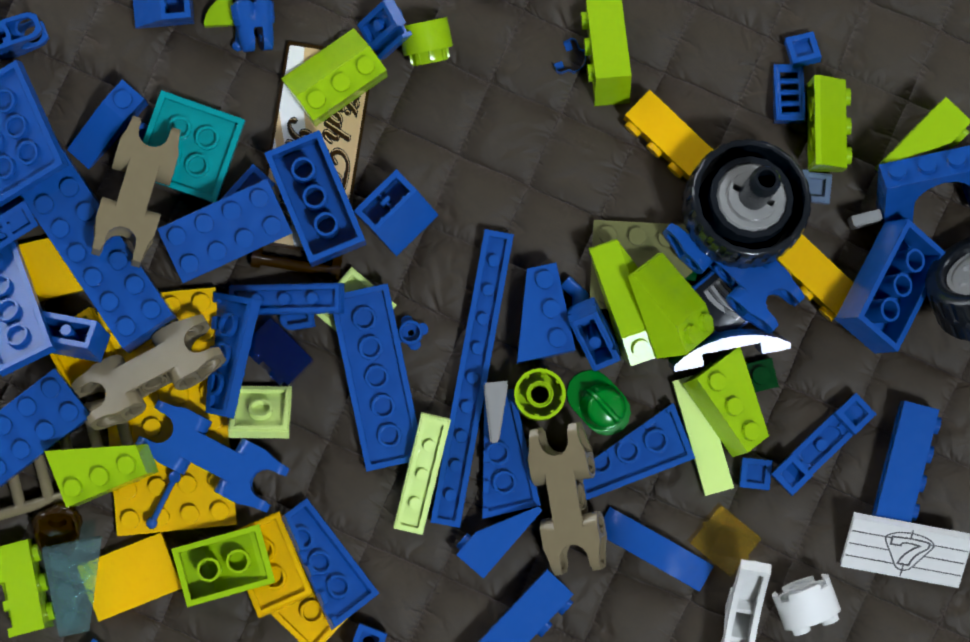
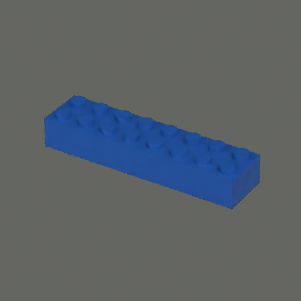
[20,139,179,353]

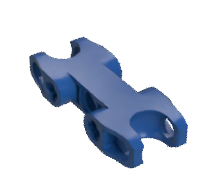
[0,12,50,60]
[662,223,805,334]
[135,400,291,513]

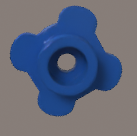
[398,316,428,350]

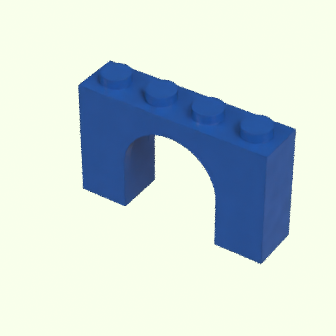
[876,145,970,225]

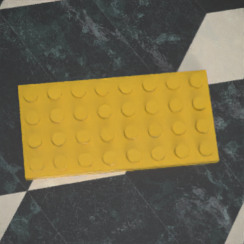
[98,287,238,536]

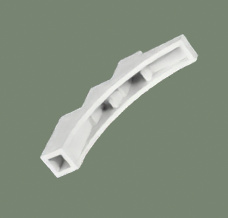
[721,559,771,642]

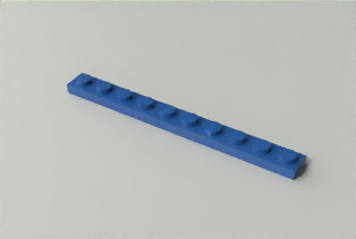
[431,229,514,528]

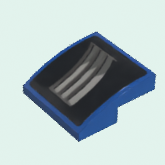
[692,270,768,333]

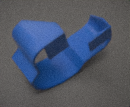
[553,38,586,74]

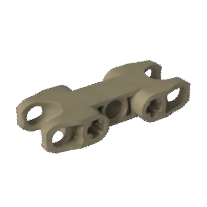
[91,116,181,268]
[71,314,226,431]
[528,421,607,576]

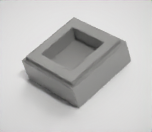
[847,209,883,230]

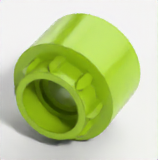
[401,17,453,66]
[514,368,566,421]

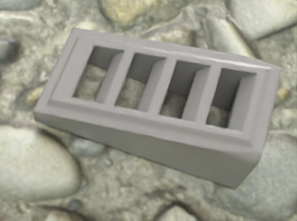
[483,381,508,444]

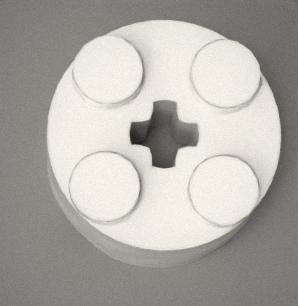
[772,574,841,636]

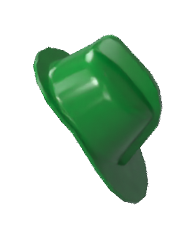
[567,370,631,436]

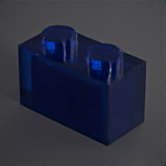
[249,318,315,386]

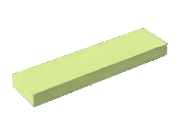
[672,375,734,496]
[393,412,451,535]

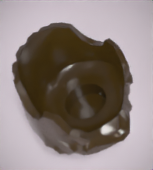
[32,502,83,558]

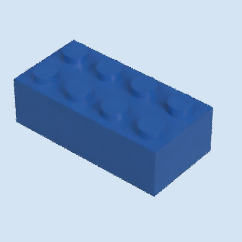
[264,130,367,267]
[157,178,293,283]
[835,219,946,354]

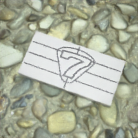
[840,512,970,588]

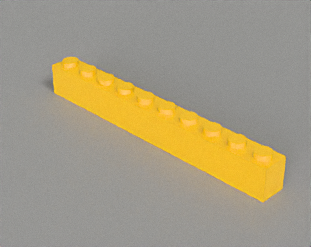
[623,90,854,323]

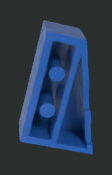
[516,262,576,365]

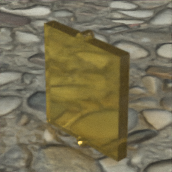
[690,505,762,577]

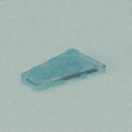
[42,536,102,637]

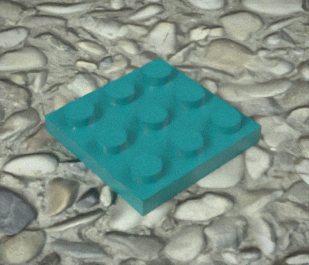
[143,90,246,203]

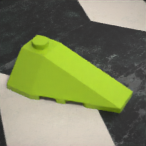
[588,239,656,366]

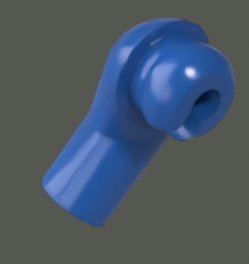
[561,276,589,305]

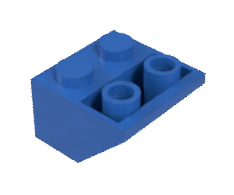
[133,0,195,29]
[354,169,439,257]

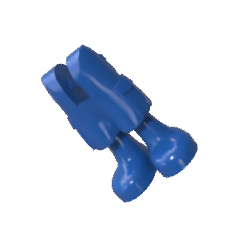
[230,0,275,52]

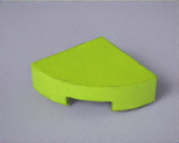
[204,0,234,28]

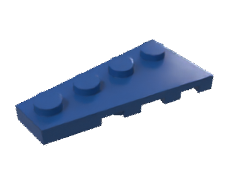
[205,292,261,419]
[583,403,695,500]

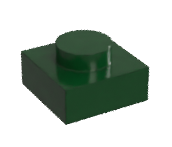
[746,358,779,392]

